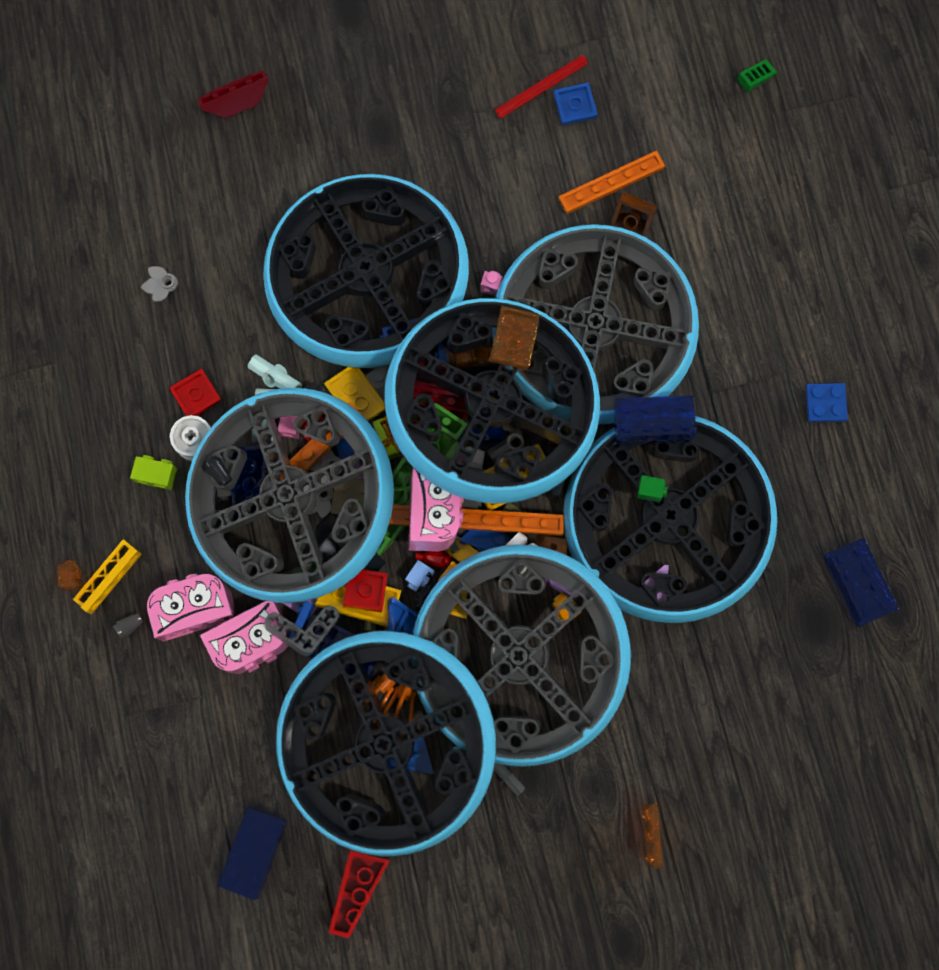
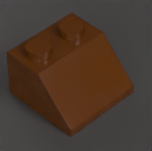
[610,192,658,237]

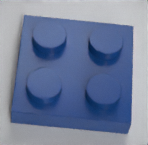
[553,82,598,126]
[806,383,848,422]

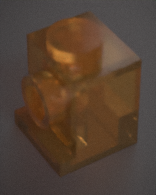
[539,537,568,555]
[57,560,83,591]

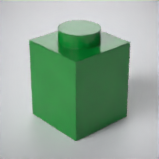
[637,475,668,502]

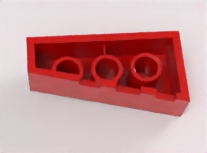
[328,849,390,938]

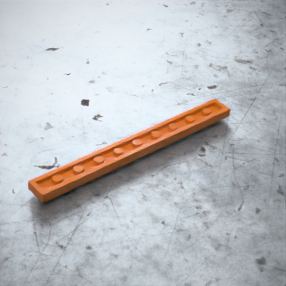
[389,504,564,536]

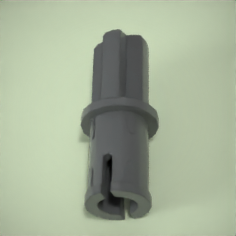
[493,763,525,796]

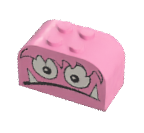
[408,467,464,552]
[147,574,237,642]
[200,601,290,674]

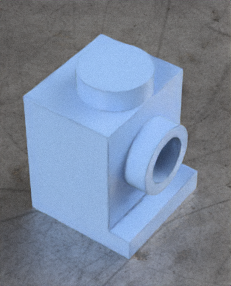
[405,560,435,592]

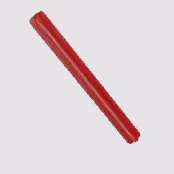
[495,55,588,119]

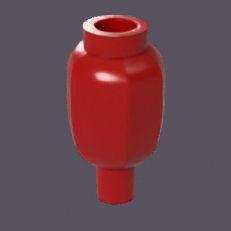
[416,550,452,569]

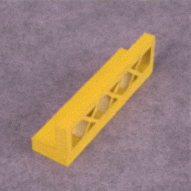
[73,539,142,614]

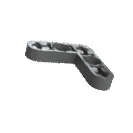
[264,606,339,656]

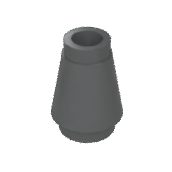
[113,613,143,639]

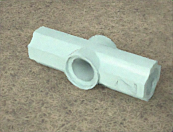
[248,355,302,389]

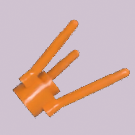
[352,673,396,724]
[384,684,417,722]

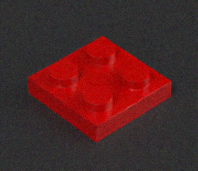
[169,368,222,416]
[343,569,388,613]

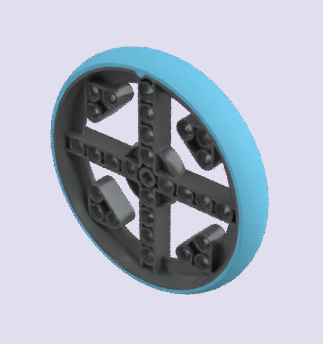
[492,224,699,425]
[185,388,394,603]
[411,545,631,766]

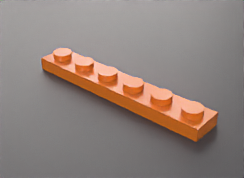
[559,150,665,214]
[280,402,364,481]

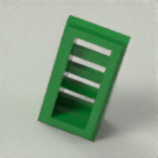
[737,59,777,93]

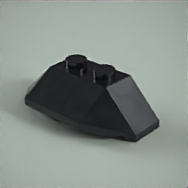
[316,513,386,572]

